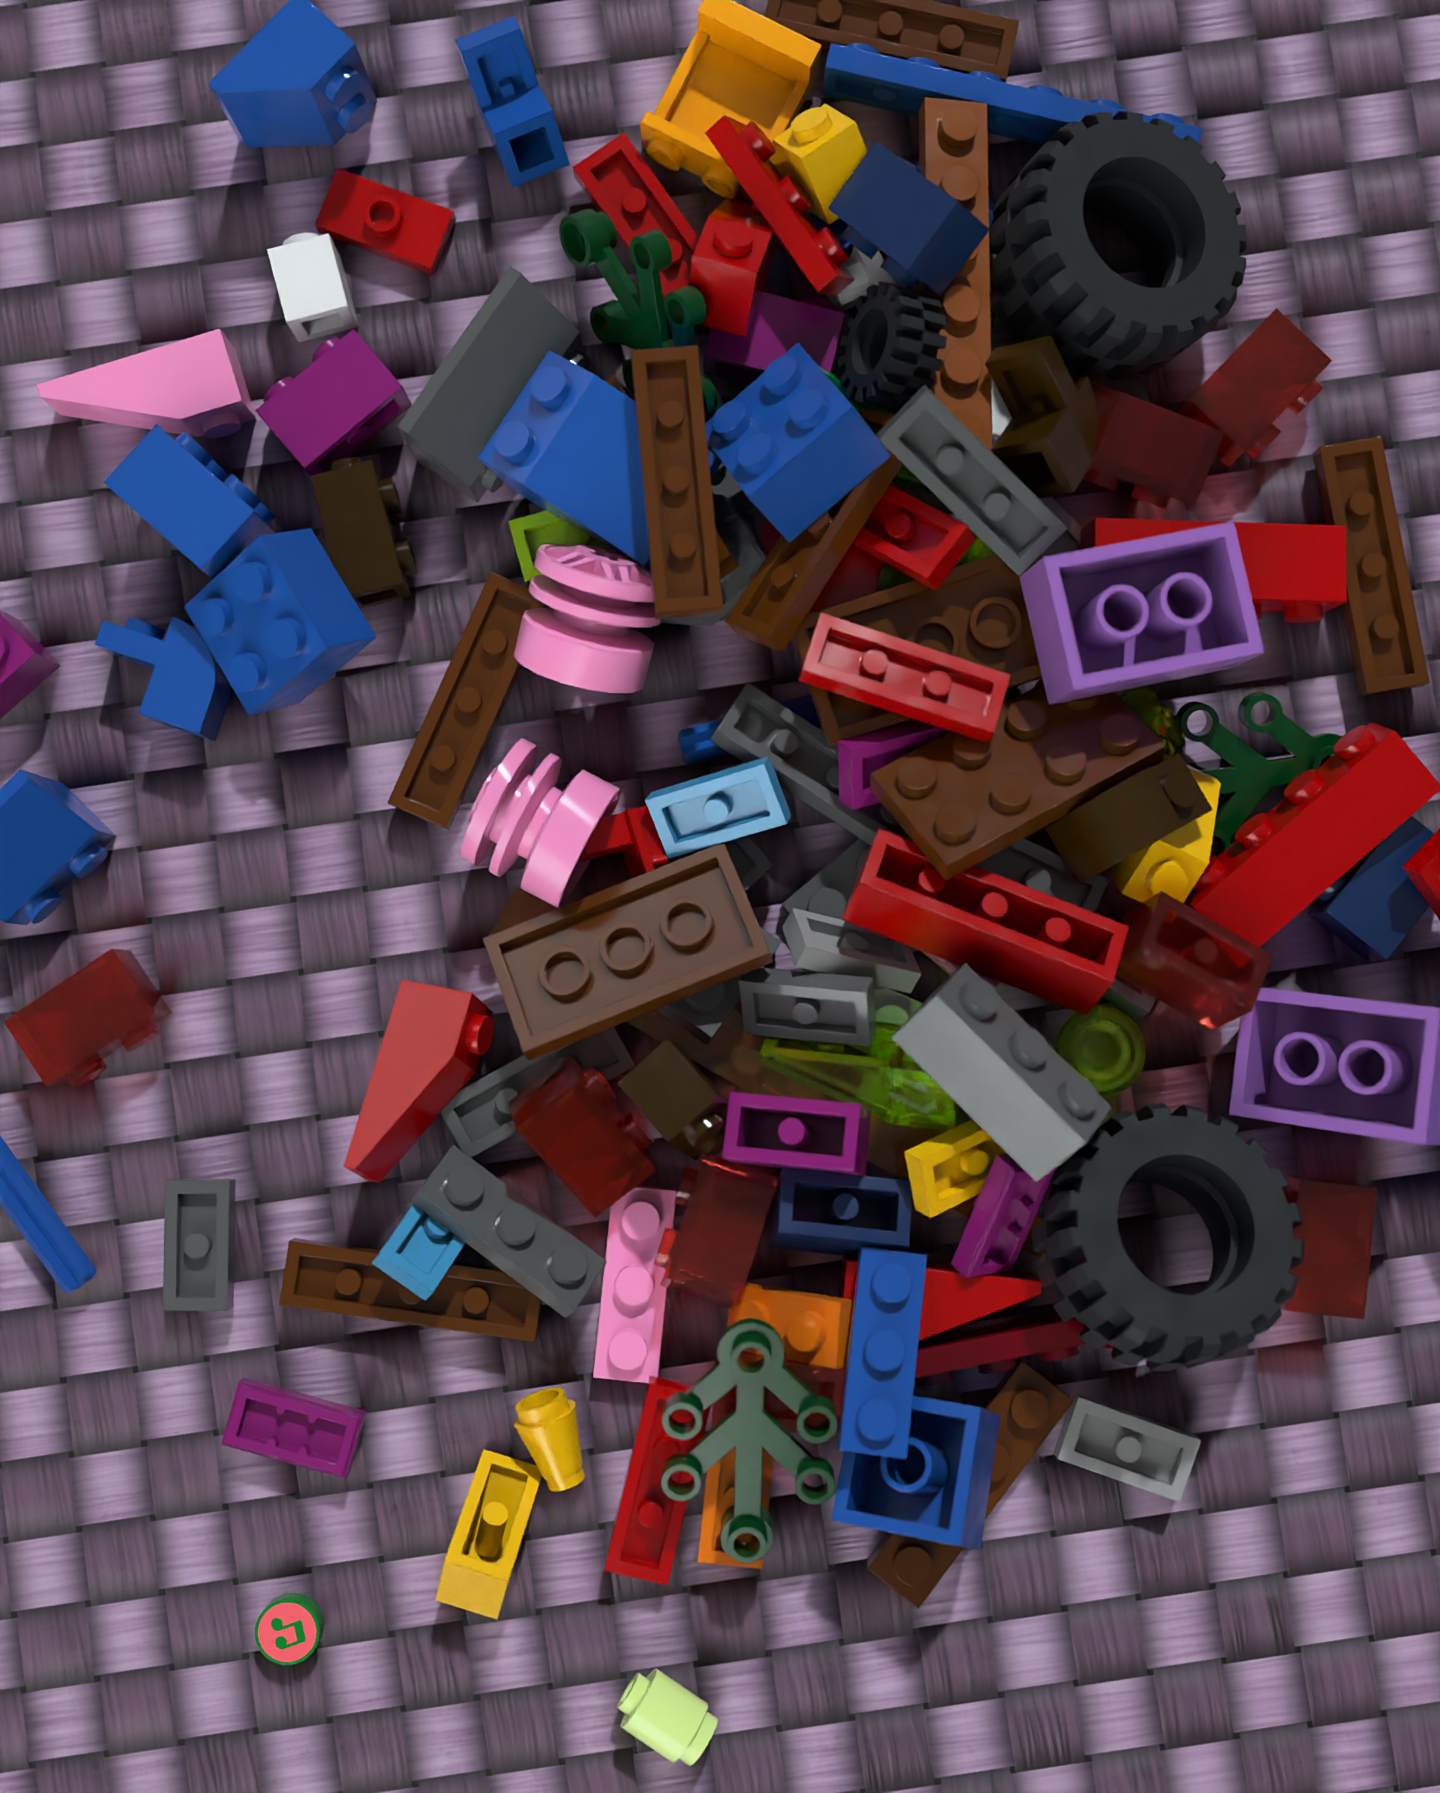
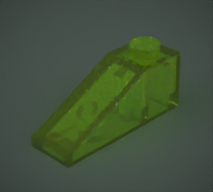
[759,1021,962,1131]

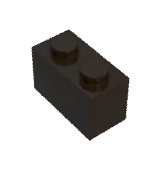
[617,1039,728,1161]

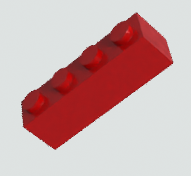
[1078,518,1347,623]
[1184,722,1440,963]
[842,829,1129,1016]

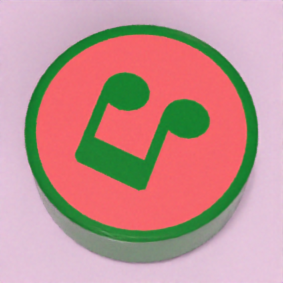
[255,1593,324,1665]

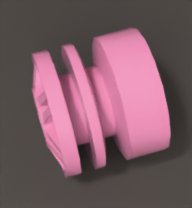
[514,543,661,693]
[460,738,621,908]

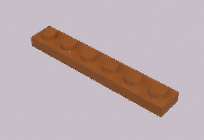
[919,97,993,451]

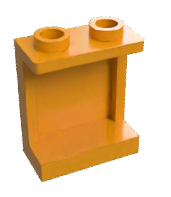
[640,0,822,203]

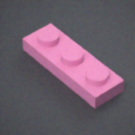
[593,1182,677,1383]

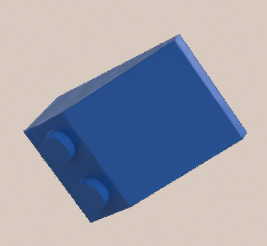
[478,350,722,571]

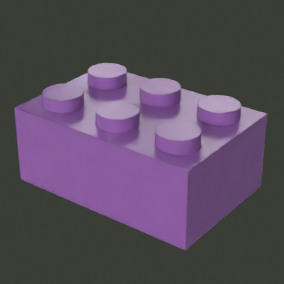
[1020,522,1264,705]
[1229,986,1440,1145]

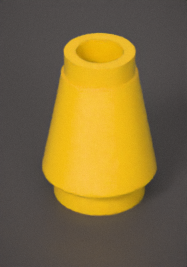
[514,1387,585,1492]

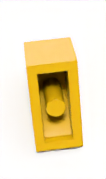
[770,104,867,225]
[1105,754,1221,917]
[435,1449,542,1620]

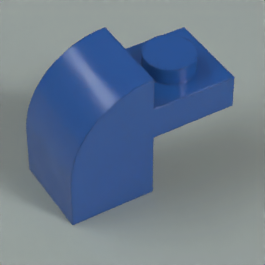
[455,16,570,188]
[95,616,231,742]

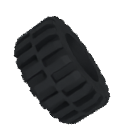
[989,111,1247,381]
[1032,1103,1305,1371]

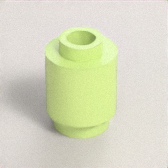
[617,1668,718,1766]

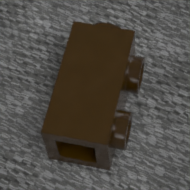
[310,457,418,609]

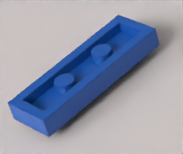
[836,1246,927,1459]

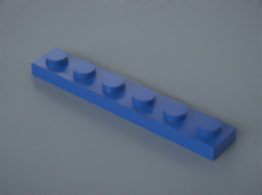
[822,43,1202,146]

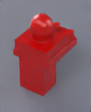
[577,805,668,879]

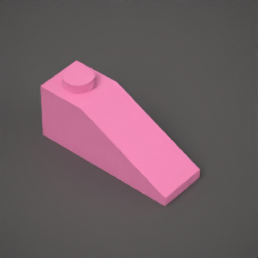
[36,329,256,439]

